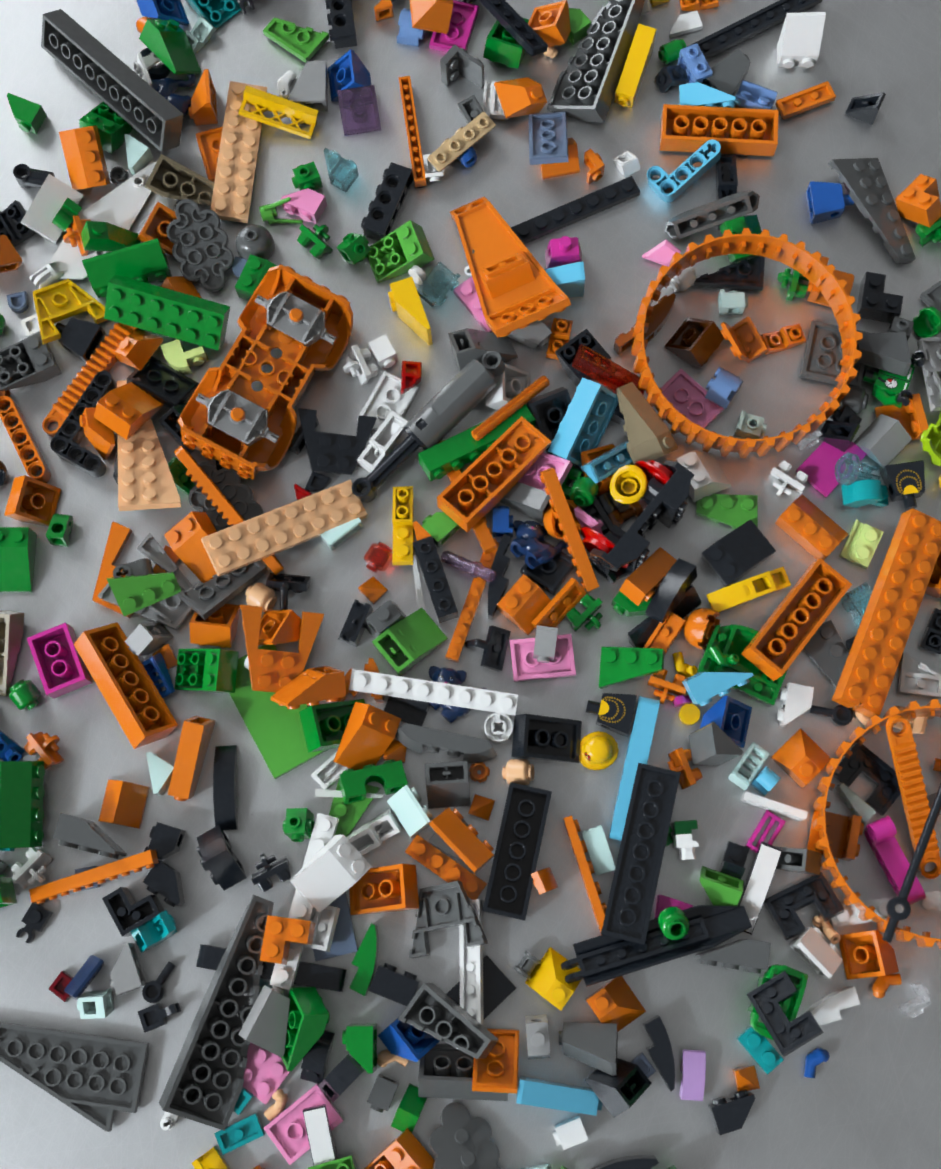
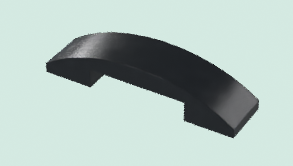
[213,745,238,830]

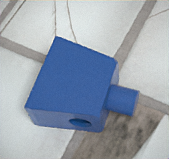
[806,181,854,224]

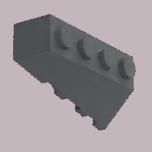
[398,983,499,1059]

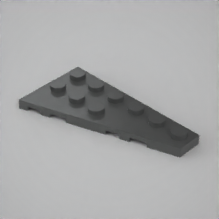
[828,158,916,264]

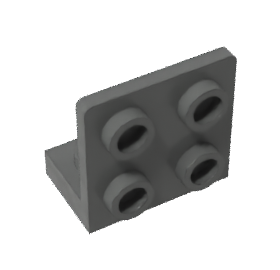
[440,45,484,89]

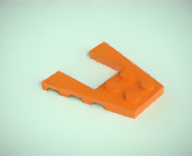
[92,521,180,618]
[240,605,324,693]

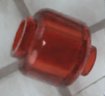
[364,541,393,573]

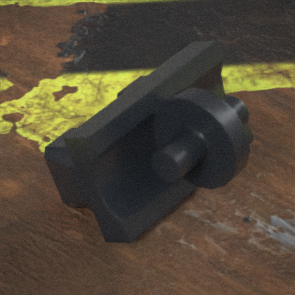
[251,853,291,892]

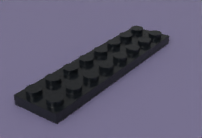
[601,763,681,945]

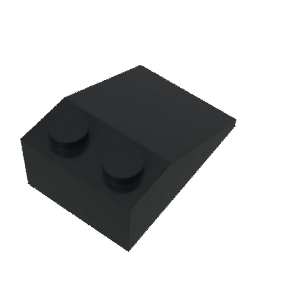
[526,387,571,456]
[701,519,776,587]
[511,714,582,763]

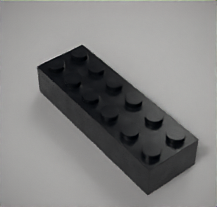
[482,782,552,921]

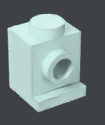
[718,289,748,316]
[734,410,767,439]
[77,989,114,1019]

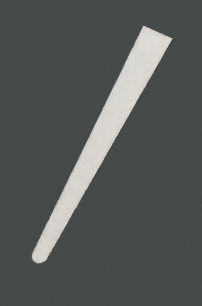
[413,550,426,611]
[315,788,383,798]

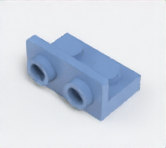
[678,43,713,84]
[735,80,778,110]

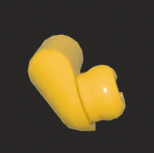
[672,652,698,678]

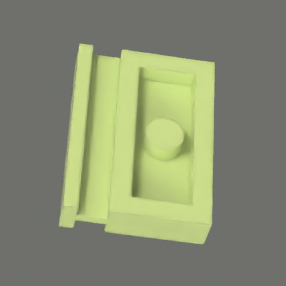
[839,519,884,569]

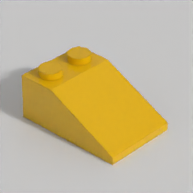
[388,277,433,345]

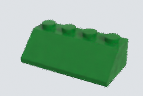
[82,238,172,298]
[0,761,45,849]

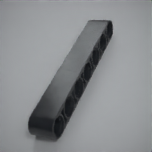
[196,944,347,992]

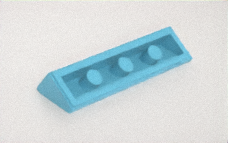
[581,440,633,483]

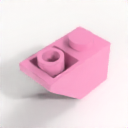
[280,188,327,224]

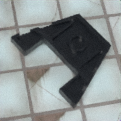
[298,408,377,475]

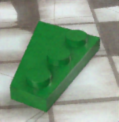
[599,647,665,689]

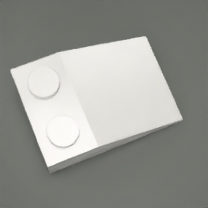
[776,12,826,68]
[290,835,372,913]

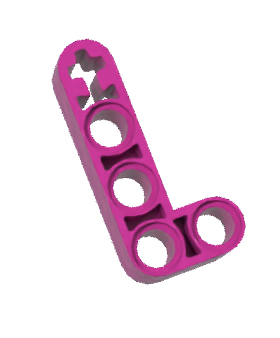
[864,816,926,905]

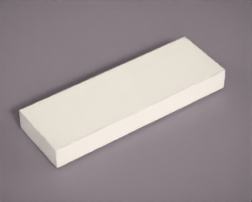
[740,791,808,822]

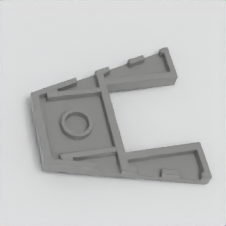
[917,336,941,412]
[98,533,194,630]

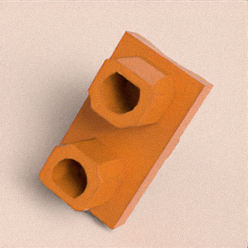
[63,215,90,256]
[647,669,686,704]
[24,732,64,769]
[667,747,703,790]

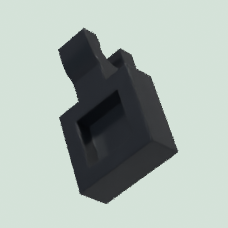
[138,1003,181,1033]

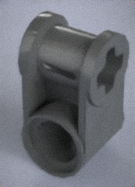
[113,558,154,578]

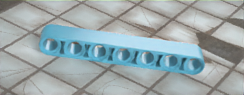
[609,696,660,841]

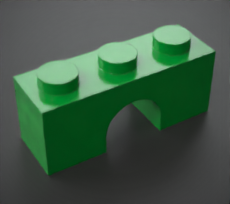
[339,759,408,805]

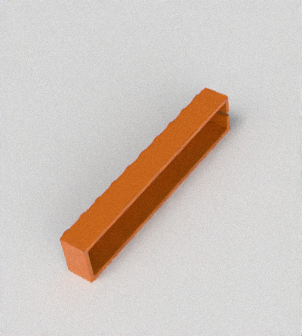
[832,508,941,718]

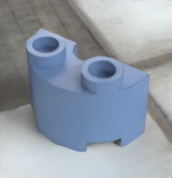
[397,8,425,47]
[705,366,743,409]

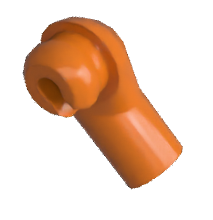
[872,973,902,998]

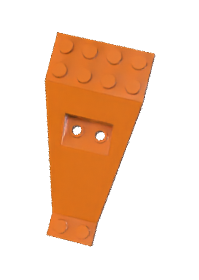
[450,196,571,338]

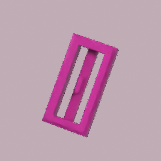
[745,810,786,853]

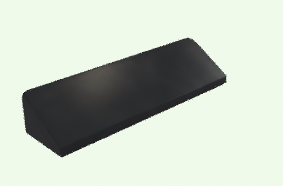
[628,584,702,648]

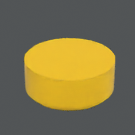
[678,704,700,725]

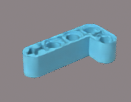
[647,139,721,203]

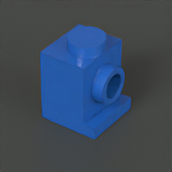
[492,506,513,538]

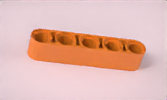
[0,396,51,483]

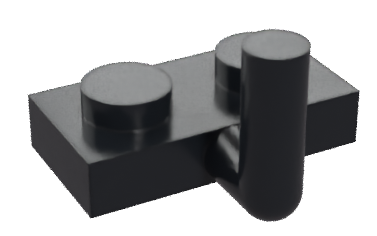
[266,573,310,610]
[465,626,511,671]

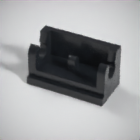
[338,600,373,647]

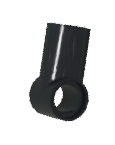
[13,164,55,188]

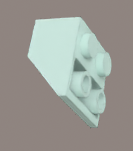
[387,785,433,838]

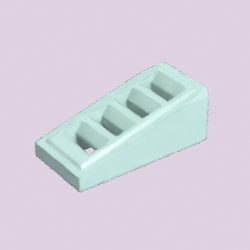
[320,518,363,551]
[728,742,771,790]
[835,783,876,825]

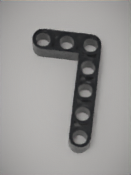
[50,371,117,477]

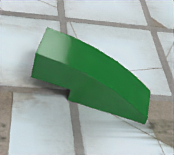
[349,923,378,996]

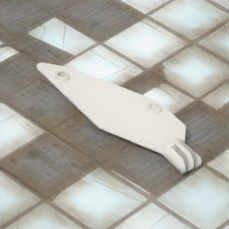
[29,162,156,289]

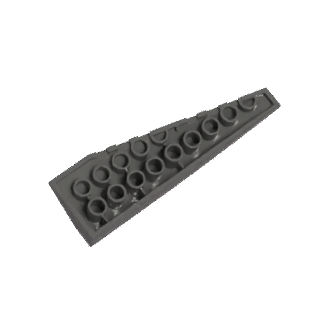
[547,0,645,123]

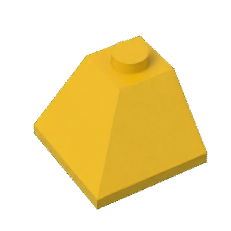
[525,947,583,1011]

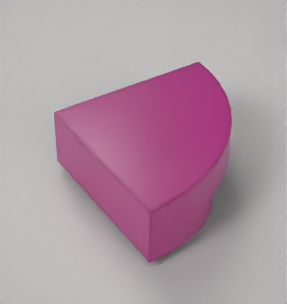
[673,695,693,708]

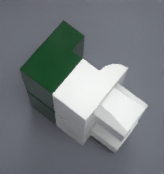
[671,820,700,860]

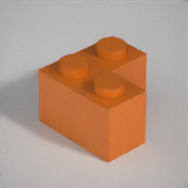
[895,174,941,227]
[260,915,316,965]

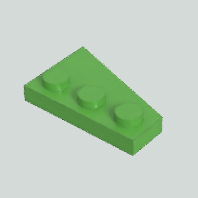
[263,17,330,63]
[695,494,758,529]
[107,572,181,616]
[329,781,381,837]

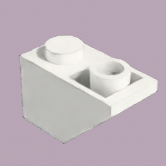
[777,682,814,727]

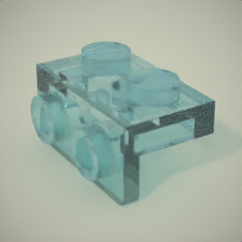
[417,262,461,307]

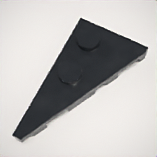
[694,256,765,291]

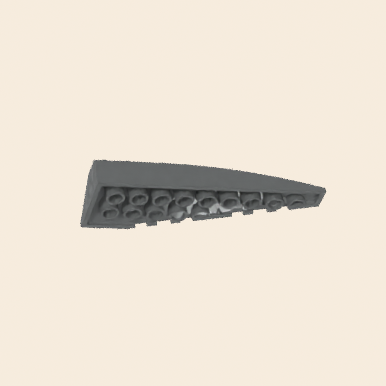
[159,894,274,1131]

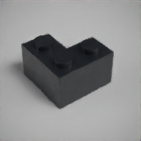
[856,272,903,323]
[196,825,247,891]
[102,887,165,937]

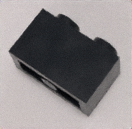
[369,963,420,1006]

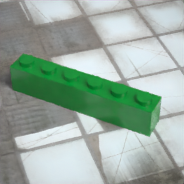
[418,405,536,481]

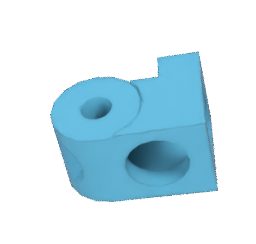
[750,766,781,796]

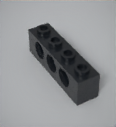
[325,0,357,49]
[361,162,413,241]
[413,536,459,623]

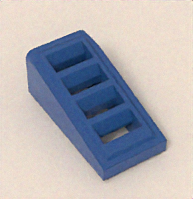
[142,653,175,698]

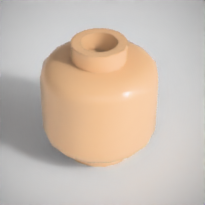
[245,582,277,613]
[502,759,535,786]

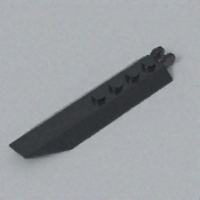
[561,905,752,987]

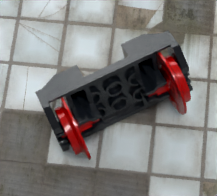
[581,460,694,584]

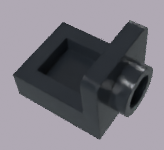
[654,65,688,93]
[825,405,862,424]

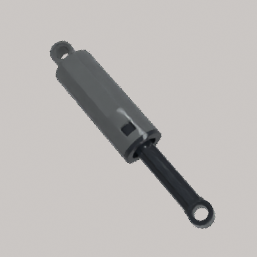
[352,350,506,503]

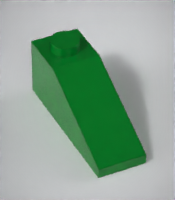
[81,221,140,251]

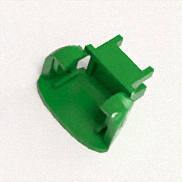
[748,964,808,1040]

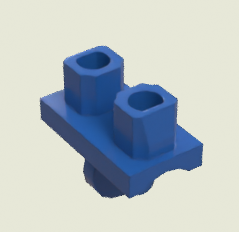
[0,730,25,761]

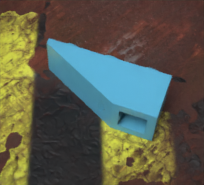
[679,82,741,108]
[682,672,754,706]

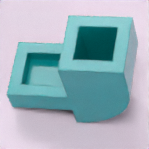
[841,479,889,508]
[132,910,177,953]

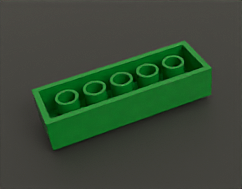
[104,274,230,351]

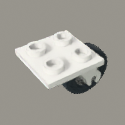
[134,48,171,87]

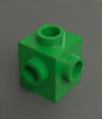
[291,161,323,191]
[336,233,371,265]
[283,808,315,842]

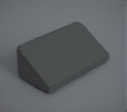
[458,95,484,124]

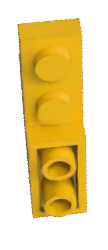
[392,486,414,565]
[706,566,791,612]

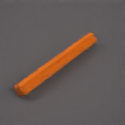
[471,376,550,441]

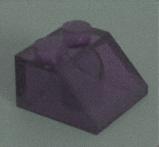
[337,85,381,136]

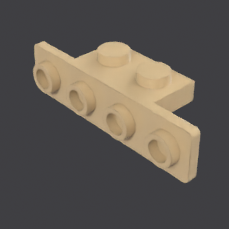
[428,112,496,172]

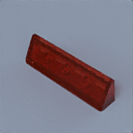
[572,344,644,395]

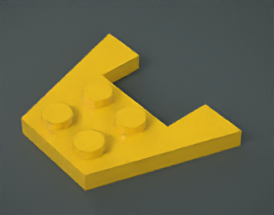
[33,279,107,345]

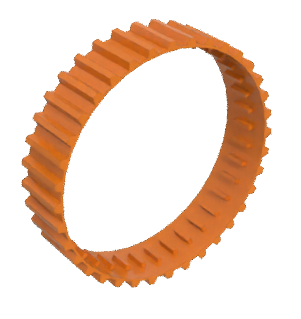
[631,228,863,458]
[812,699,941,949]

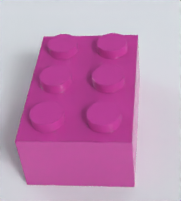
[27,622,93,699]

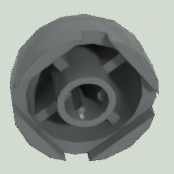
[235,224,275,260]

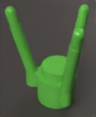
[259,197,303,225]

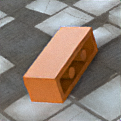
[619,547,677,606]

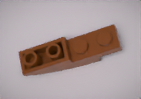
[614,293,676,355]

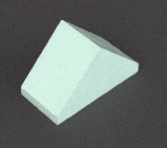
[125,134,153,176]
[146,752,174,796]

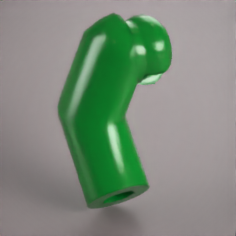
[708,644,739,668]

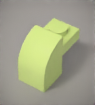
[161,339,208,375]

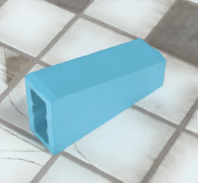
[544,261,585,298]
[516,1075,602,1116]

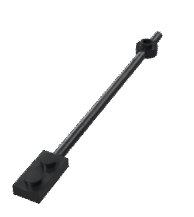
[882,783,941,943]

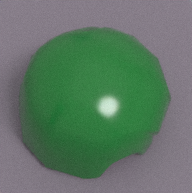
[912,307,941,338]

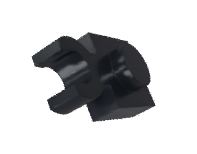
[16,903,53,943]

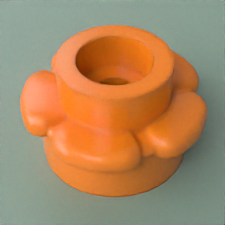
[469,762,490,783]

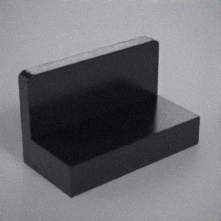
[384,696,430,726]

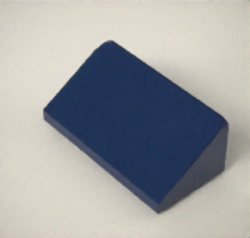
[64,955,104,1000]

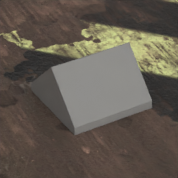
[854,414,912,468]

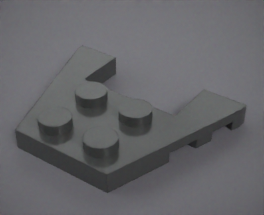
[409,881,488,958]

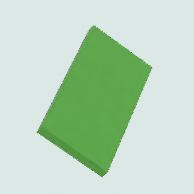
[229,645,327,779]

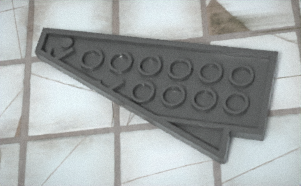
[0,1022,149,1132]

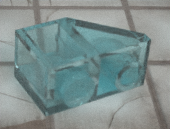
[323,148,359,193]

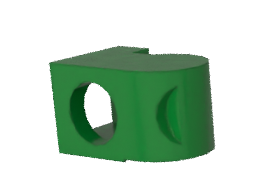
[52,197,82,232]
[46,513,73,547]

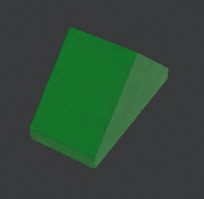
[391,1083,428,1133]

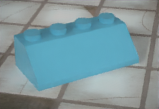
[548,377,618,468]

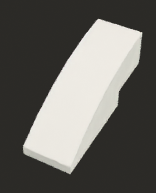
[357,411,408,473]
[346,808,403,855]
[805,986,860,1026]

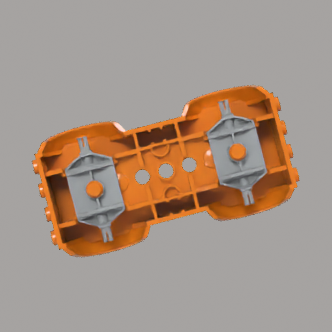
[177,264,353,480]

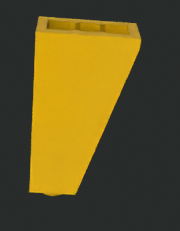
[614,24,657,108]

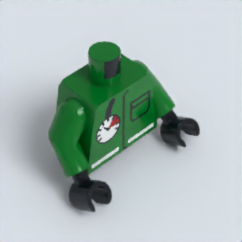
[863,350,925,408]

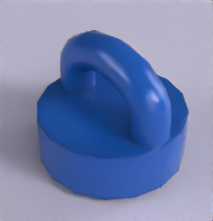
[458,147,477,168]

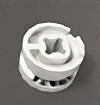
[484,713,513,744]

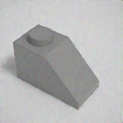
[125,622,173,656]
[533,625,558,663]
[110,943,147,995]

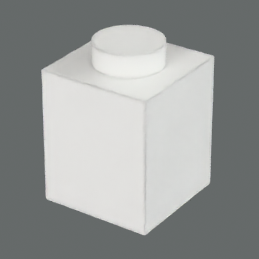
[368,334,398,369]
[552,1115,589,1150]

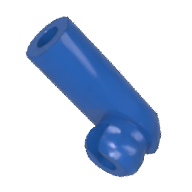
[804,1048,830,1078]

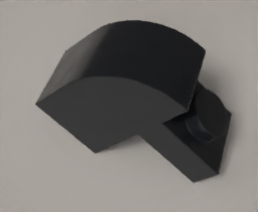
[300,1031,335,1084]

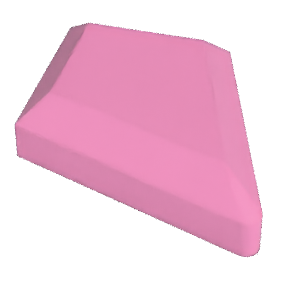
[642,239,681,267]
[574,507,604,536]

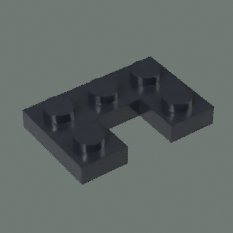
[833,743,901,816]
[764,872,844,940]
[747,971,824,1057]

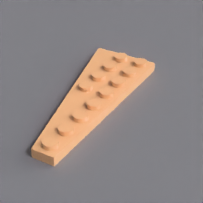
[117,380,181,511]

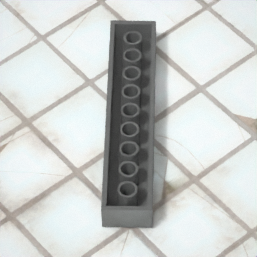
[41,9,184,152]

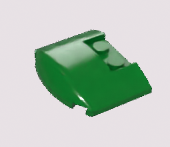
[697,624,788,705]

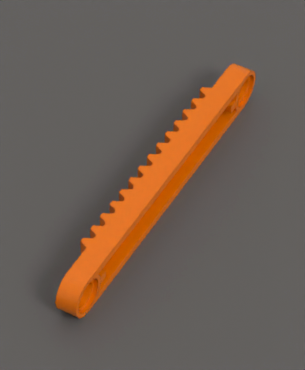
[42,323,139,437]
[174,445,284,575]
[886,715,941,879]

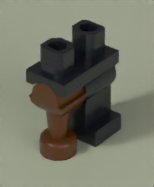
[583,491,643,535]

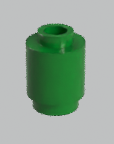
[658,39,687,64]

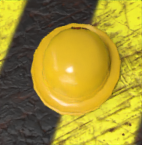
[610,465,648,504]
[579,731,619,770]

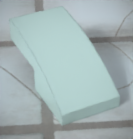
[185,16,217,54]
[581,825,615,876]

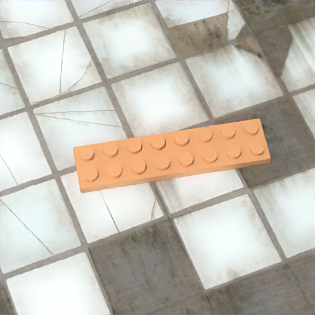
[210,81,267,223]
[201,479,368,577]

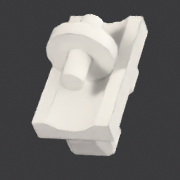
[343,345,378,385]
[770,460,808,496]
[10,847,53,888]

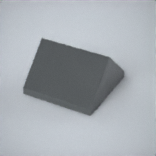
[689,722,743,766]

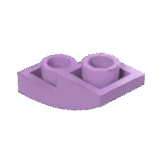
[679,1049,706,1101]

